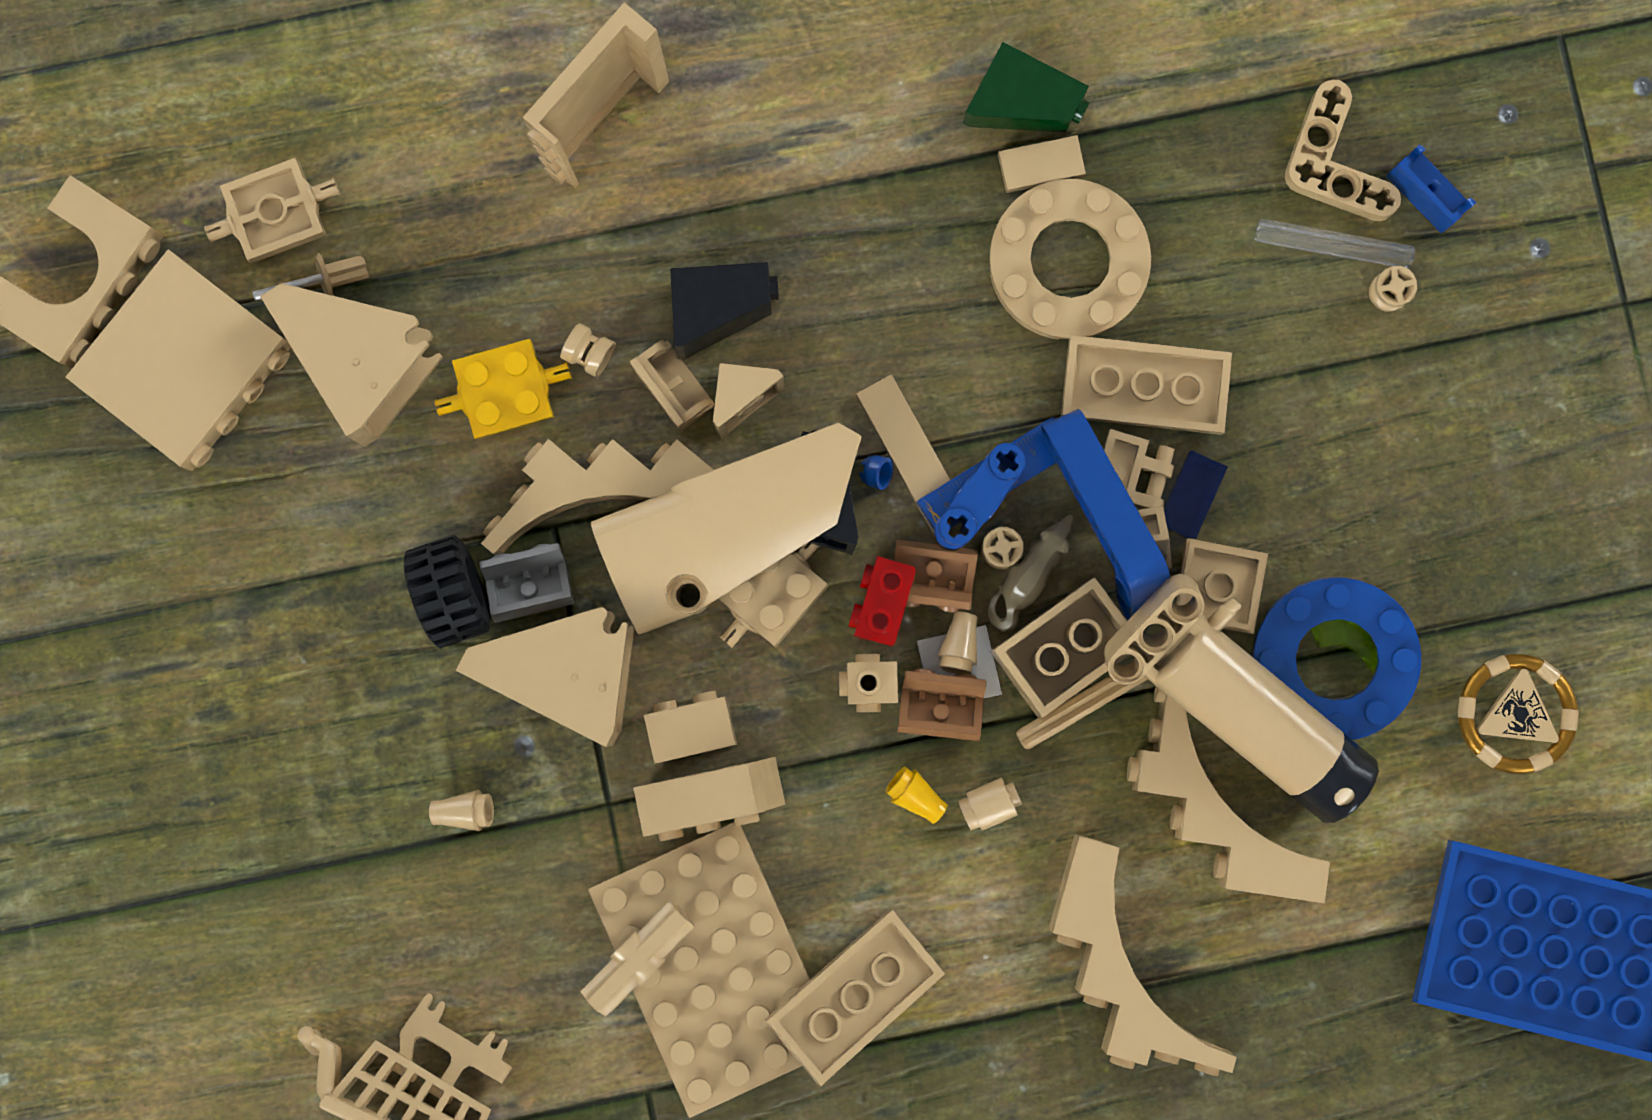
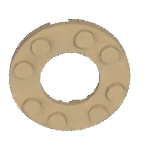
[989,179,1151,340]

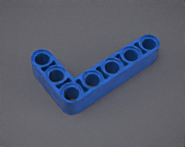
[1041,409,1170,620]

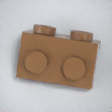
[894,539,978,612]
[897,669,987,741]

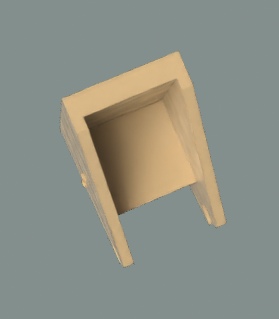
[260,283,443,447]
[456,607,635,747]

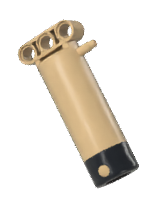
[1104,574,1379,823]

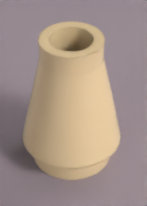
[937,612,978,674]
[429,790,494,831]

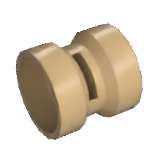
[560,323,616,378]

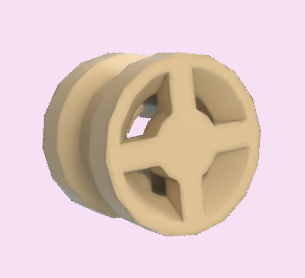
[1369,266,1417,312]
[981,527,1023,569]

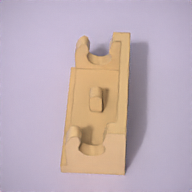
[630,340,715,432]

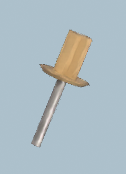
[252,252,369,301]

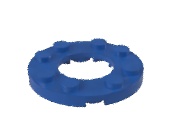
[1252,577,1421,740]

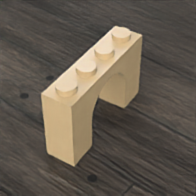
[0,175,163,369]

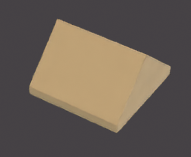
[713,363,785,438]

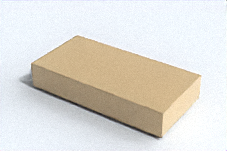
[998,135,1086,193]

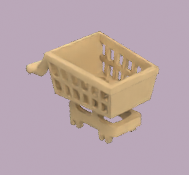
[297,993,512,1120]

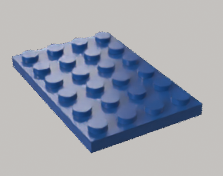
[1412,840,1652,1062]

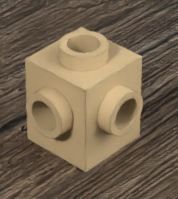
[839,654,898,712]

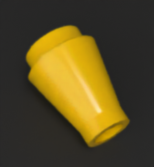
[885,766,948,824]

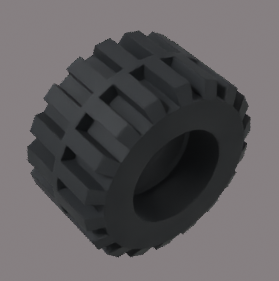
[404,535,490,649]

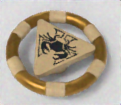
[1457,654,1579,774]

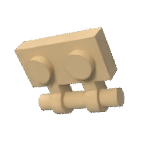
[1103,429,1175,509]

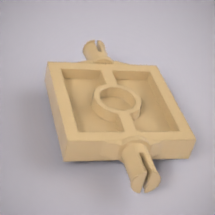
[204,158,341,264]
[719,543,828,648]

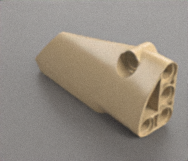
[591,422,862,635]

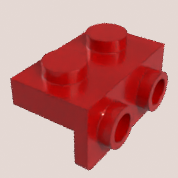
[848,556,916,646]

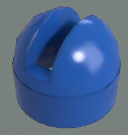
[859,455,893,490]

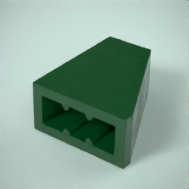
[963,42,1090,133]

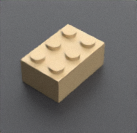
[990,577,1130,718]

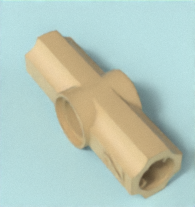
[580,900,695,1017]

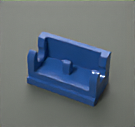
[1386,144,1477,233]

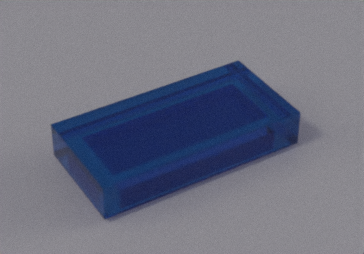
[1164,450,1228,540]

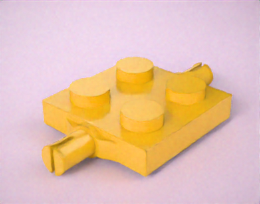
[434,338,572,439]

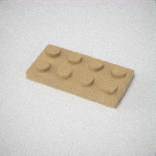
[1061,335,1232,435]
[765,910,945,1086]

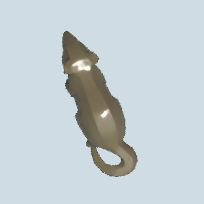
[987,515,1073,632]

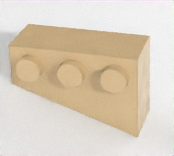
[633,757,786,841]

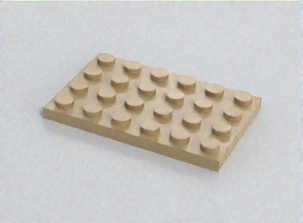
[588,822,810,1118]

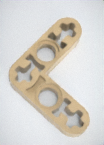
[1285,79,1401,221]

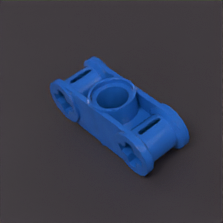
[934,443,1026,550]

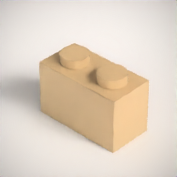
[644,690,737,764]

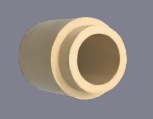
[958,777,1022,831]

